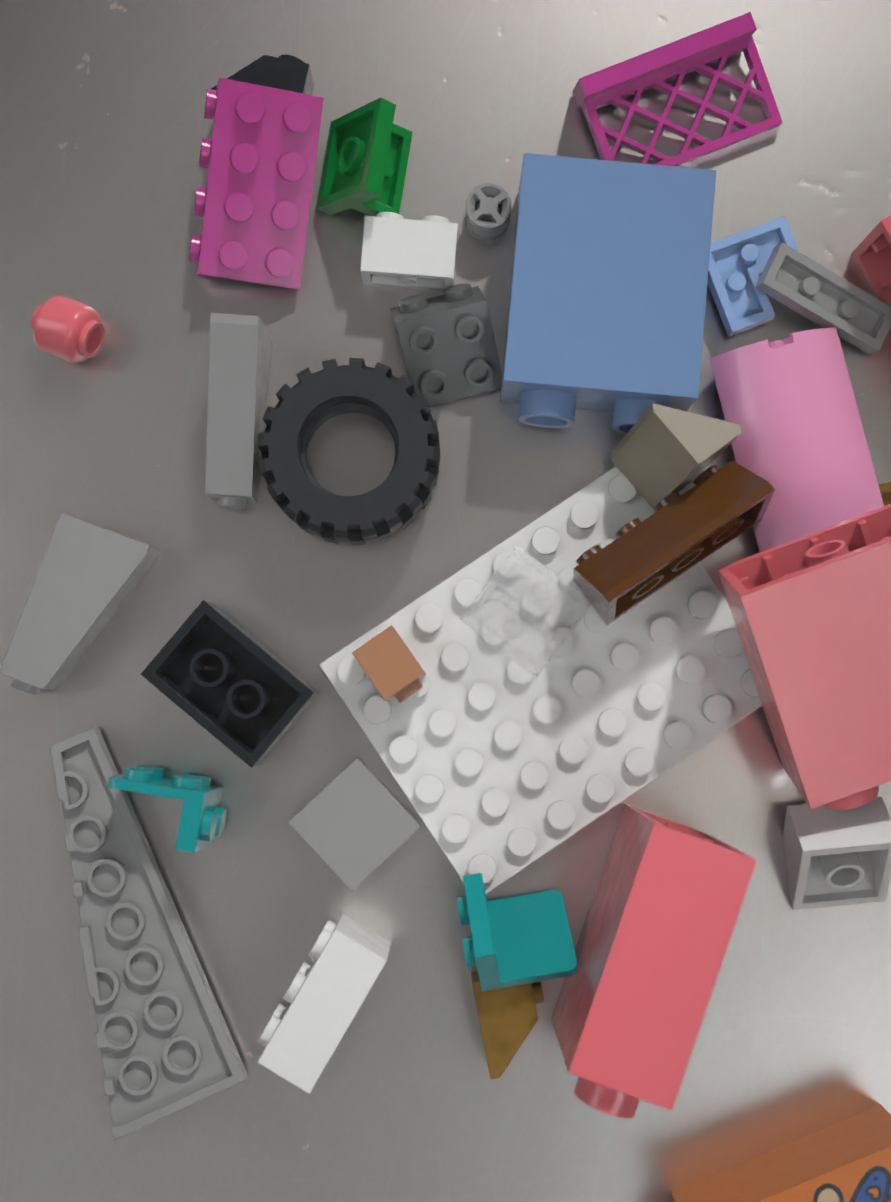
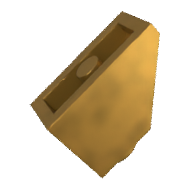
[471,970,545,1080]

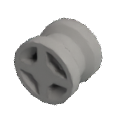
[465,183,512,241]

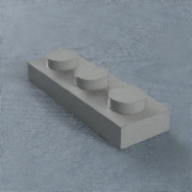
[755,242,891,355]

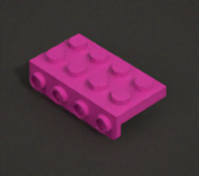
[189,77,324,290]

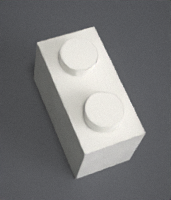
[360,212,458,291]

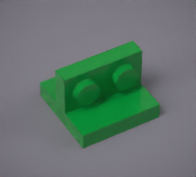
[316,97,413,217]

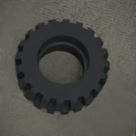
[257,358,440,546]

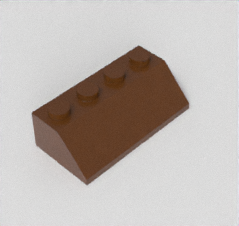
[574,460,775,625]

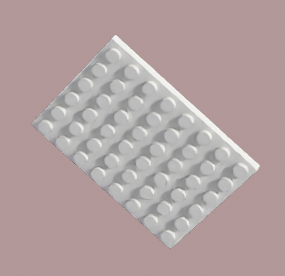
[319,466,762,894]

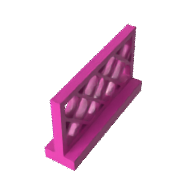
[572,12,783,167]

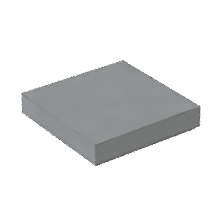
[288,757,422,892]

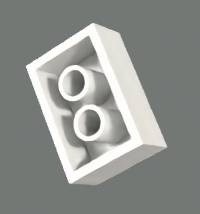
[257,913,391,1094]

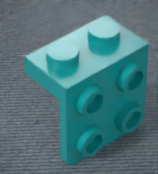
[108,765,226,853]
[457,873,578,991]

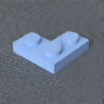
[708,216,799,337]

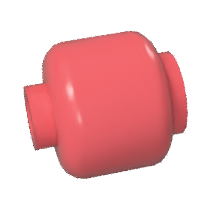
[31,295,105,364]

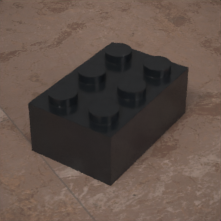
[141,600,319,768]

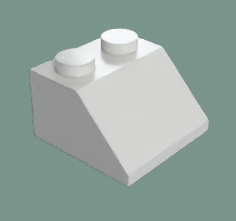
[783,797,891,910]

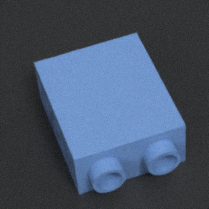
[500,153,716,434]

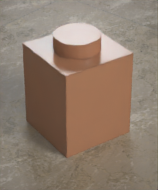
[352,625,426,703]

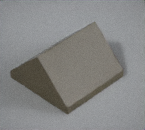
[611,403,741,510]

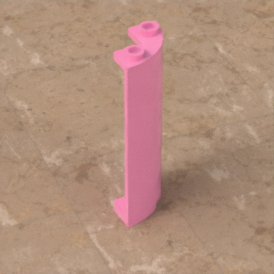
[709,328,884,552]

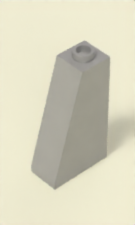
[205,313,272,510]
[0,513,160,695]

